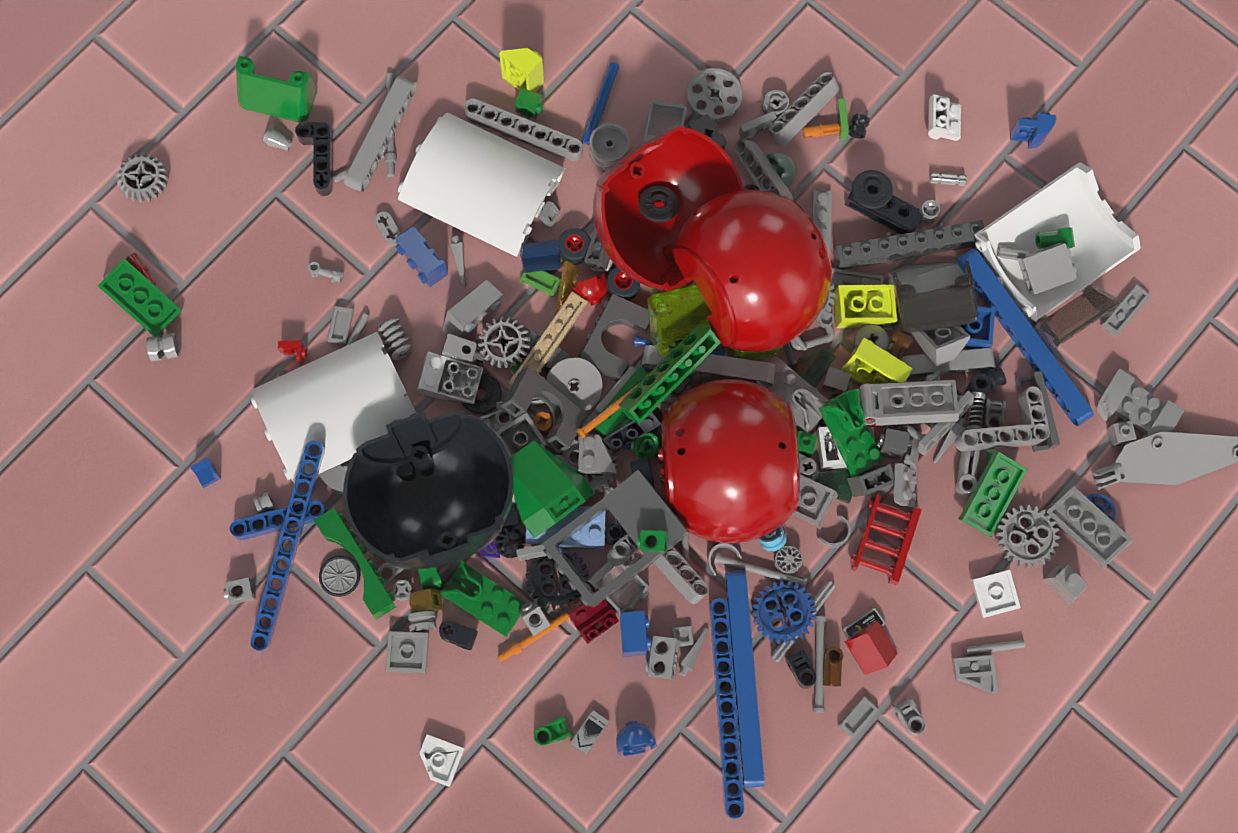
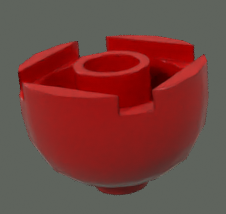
[570,273,608,306]

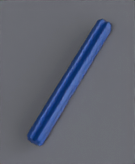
[582,62,619,145]

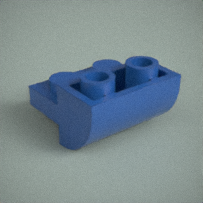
[1010,112,1056,149]

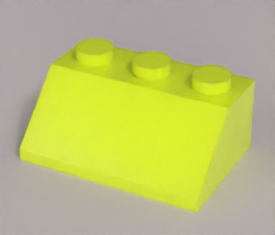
[499,48,544,93]
[841,338,913,385]

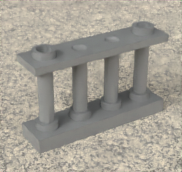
[888,370,974,456]

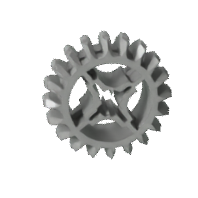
[116,153,168,203]
[478,316,530,368]

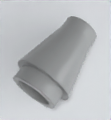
[263,128,292,151]

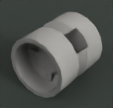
[146,333,180,362]

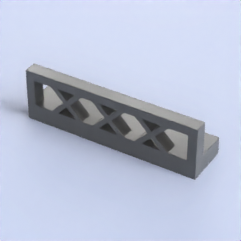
[1015,371,1060,452]

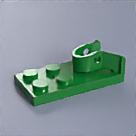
[97,259,182,337]
[818,389,883,477]
[958,449,1028,537]
[440,560,526,638]

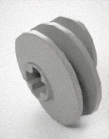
[854,324,889,351]

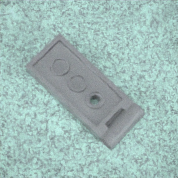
[859,380,959,425]

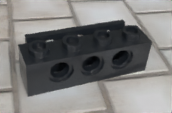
[845,185,923,234]

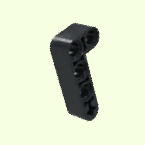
[295,122,333,196]

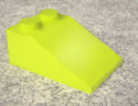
[833,285,897,328]

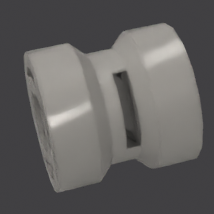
[920,200,940,224]

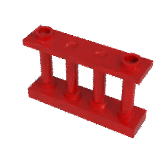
[850,494,922,585]

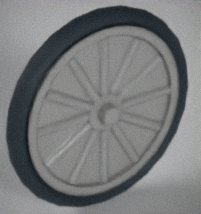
[319,556,360,597]

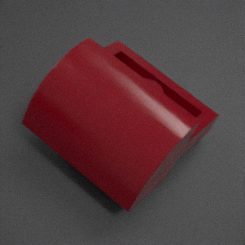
[565,588,619,644]

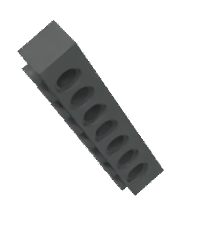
[833,220,984,270]

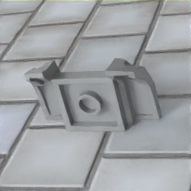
[1096,368,1184,438]

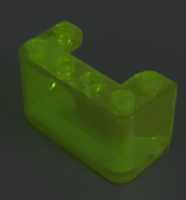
[647,285,716,355]

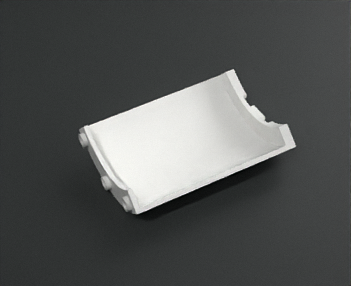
[398,113,565,257]
[975,162,1141,322]
[250,332,416,485]

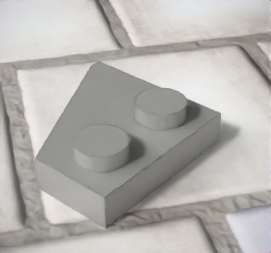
[578,434,616,475]
[952,655,999,694]

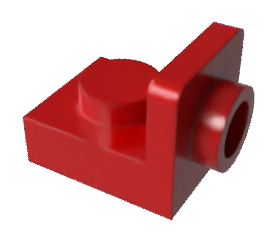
[278,340,307,363]

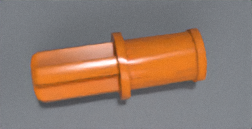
[803,123,840,139]

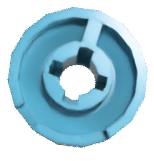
[758,525,787,551]

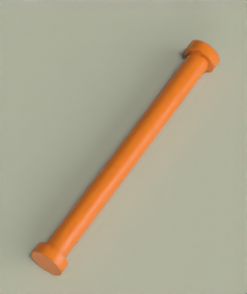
[576,374,648,439]

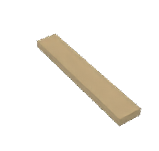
[508,291,588,386]

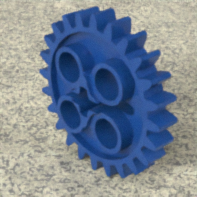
[752,580,817,644]

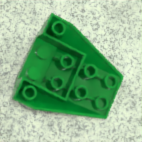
[510,440,595,538]

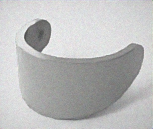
[817,514,851,548]
[707,543,742,576]

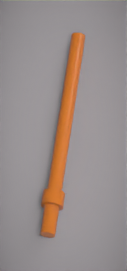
[497,612,570,662]

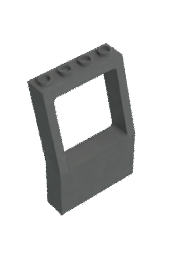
[542,470,690,607]

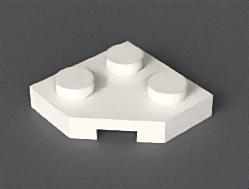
[419,734,465,787]

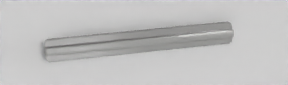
[771,580,836,662]

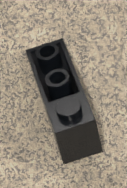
[603,407,662,453]

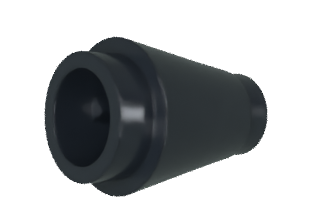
[604,524,624,545]

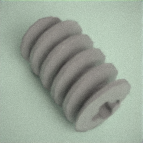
[378,318,412,361]

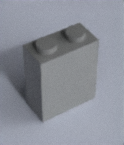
[1018,243,1077,295]

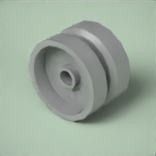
[589,123,630,170]

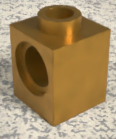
[409,589,442,613]

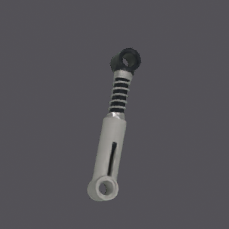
[955,373,991,497]

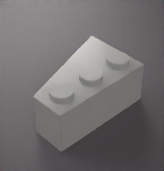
[442,280,503,339]

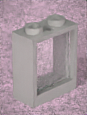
[643,100,687,143]
[588,561,649,616]

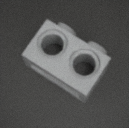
[646,636,680,680]

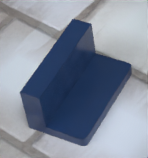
[520,240,561,273]

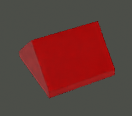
[844,620,898,675]

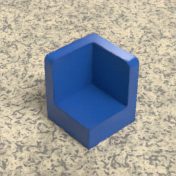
[190,458,221,488]

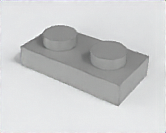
[739,112,777,139]

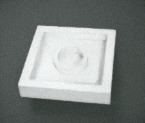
[971,570,1021,618]

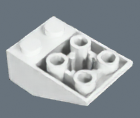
[416,352,483,404]
[816,427,878,470]

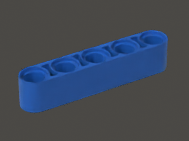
[230,500,327,540]

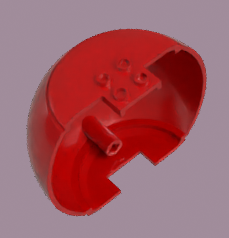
[593,126,744,291]
[673,189,832,352]
[659,379,800,543]

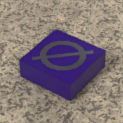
[480,539,501,559]

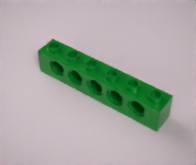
[618,324,720,424]

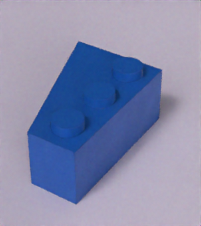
[395,226,448,287]

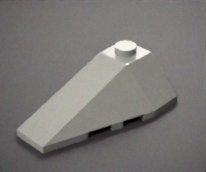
[889,262,969,305]
[899,302,970,367]

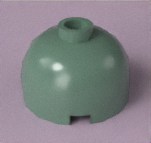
[766,153,797,187]

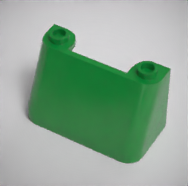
[236,56,317,123]

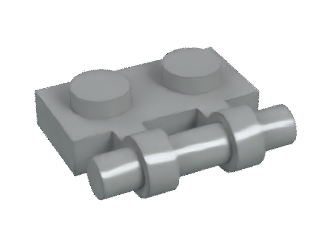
[894,463,917,508]

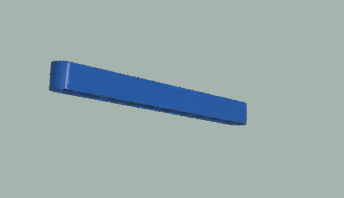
[957,248,1094,426]
[250,441,325,651]
[725,569,765,788]
[709,598,744,819]

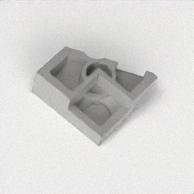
[903,428,922,470]

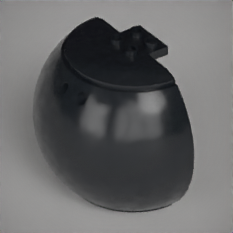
[343,411,514,570]

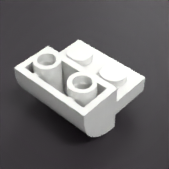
[928,94,961,141]

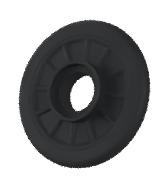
[852,170,893,209]
[638,186,680,222]
[462,373,502,414]

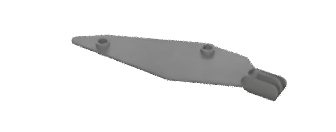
[1092,431,1238,490]

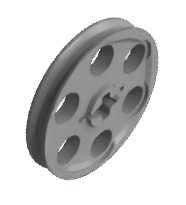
[687,68,742,122]

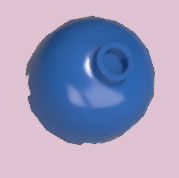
[616,721,657,756]

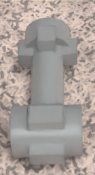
[307,261,344,283]

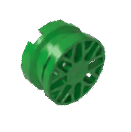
[630,432,660,459]

